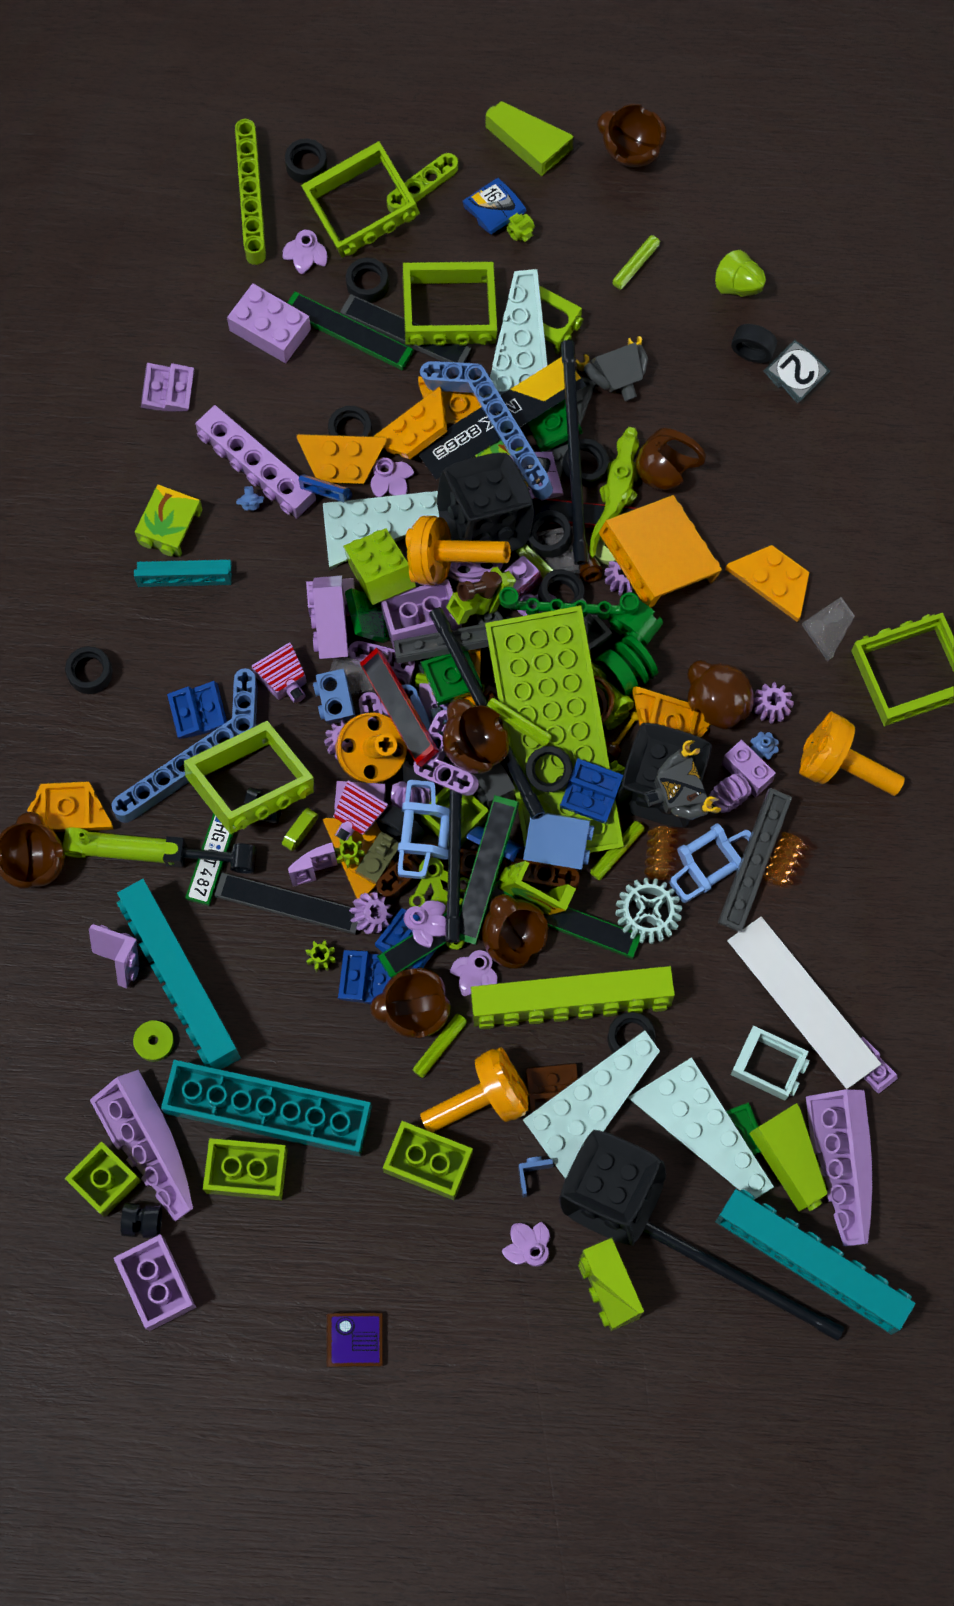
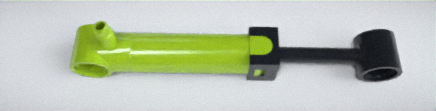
[63,827,257,874]

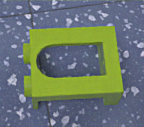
[539,285,583,354]

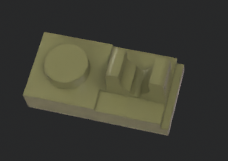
[356,832,400,885]

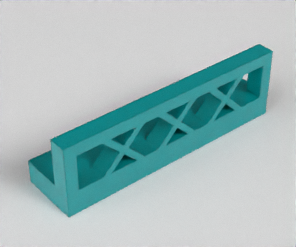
[134,560,232,587]

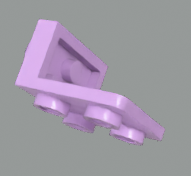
[89,924,139,988]

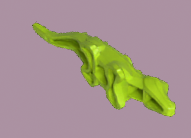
[589,427,640,558]

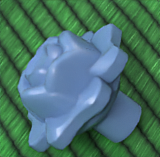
[236,486,264,511]
[751,732,779,759]

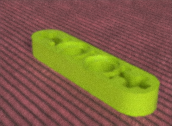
[387,153,458,213]

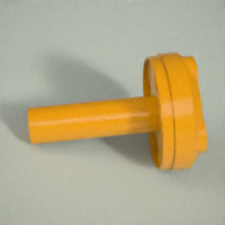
[405,516,511,585]
[799,711,905,796]
[335,713,407,783]
[420,1047,529,1133]

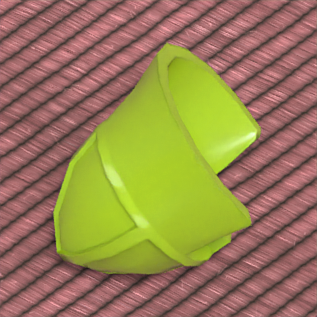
[715,250,766,296]

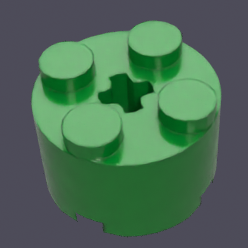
[608,600,663,647]

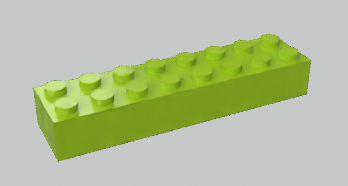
[471,966,675,1029]

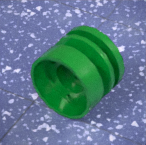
[595,635,658,696]

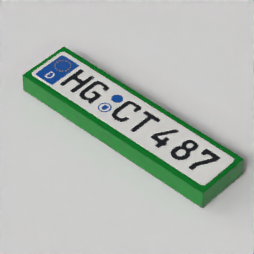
[185,813,234,906]

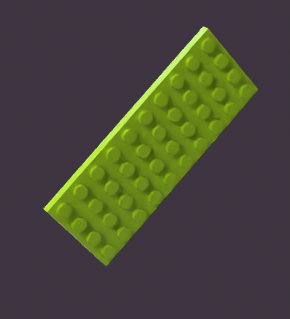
[485,606,624,853]

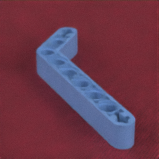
[420,361,553,500]
[112,669,258,823]

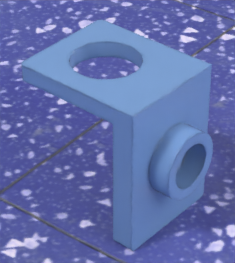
[518,1157,553,1197]

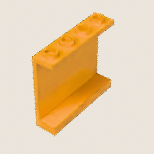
[599,495,722,607]

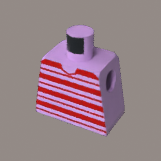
[504,556,543,610]
[252,642,307,704]
[333,780,389,841]

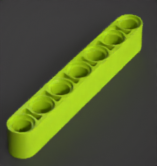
[235,119,266,265]

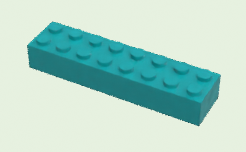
[116,879,241,1070]
[161,1060,372,1157]
[715,1189,916,1335]

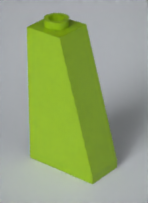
[486,101,573,176]
[749,1103,828,1211]

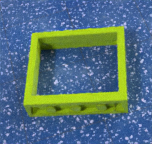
[301,141,420,258]
[403,262,497,346]
[851,613,954,727]
[184,721,314,834]

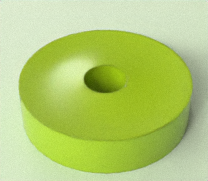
[133,1021,174,1062]

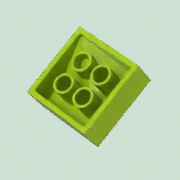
[578,1238,644,1331]

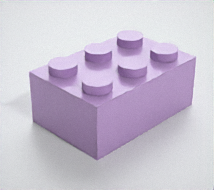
[227,283,311,363]
[308,576,348,659]
[381,579,462,650]
[114,1234,196,1331]

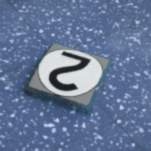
[764,340,830,403]

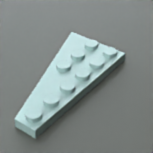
[485,269,547,398]
[323,491,439,570]
[523,1031,660,1179]
[628,1057,774,1200]

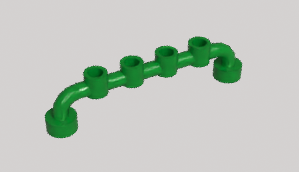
[499,587,639,620]

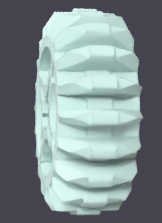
[615,878,682,944]

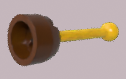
[606,711,638,762]

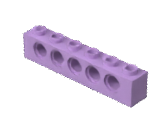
[195,405,316,518]

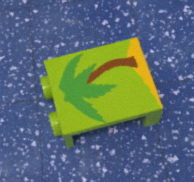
[135,484,203,557]
[499,861,576,915]

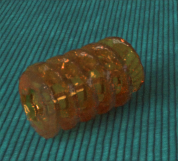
[644,826,678,880]
[763,832,809,887]

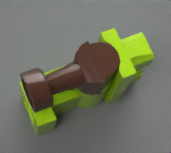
[446,567,516,625]

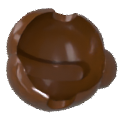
[597,104,666,167]
[687,660,754,729]
[442,698,509,774]
[0,812,65,889]
[482,894,548,969]
[370,968,451,1038]

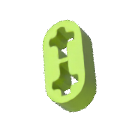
[282,808,318,852]

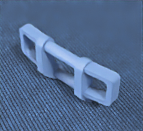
[397,780,449,879]
[669,823,751,903]

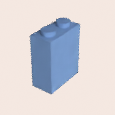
[523,812,594,870]

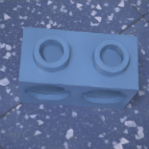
[313,669,356,725]

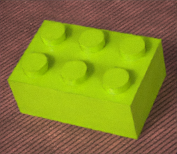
[343,528,416,605]
[383,1121,473,1200]
[203,1138,288,1200]

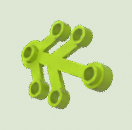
[409,857,469,949]

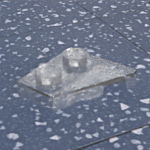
[536,526,580,573]
[801,597,855,661]
[325,657,375,695]

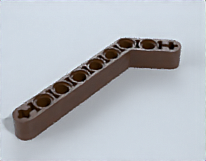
[376,843,579,902]

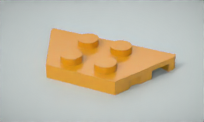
[418,376,485,427]
[373,387,447,459]
[297,434,387,484]
[725,545,809,622]
[632,686,710,737]
[27,782,113,832]
[323,818,395,899]

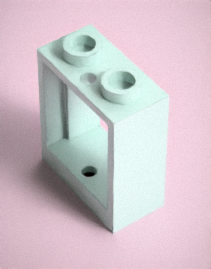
[731,1025,810,1100]

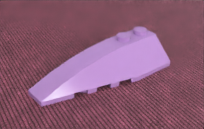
[90,1070,193,1221]
[806,1089,872,1246]

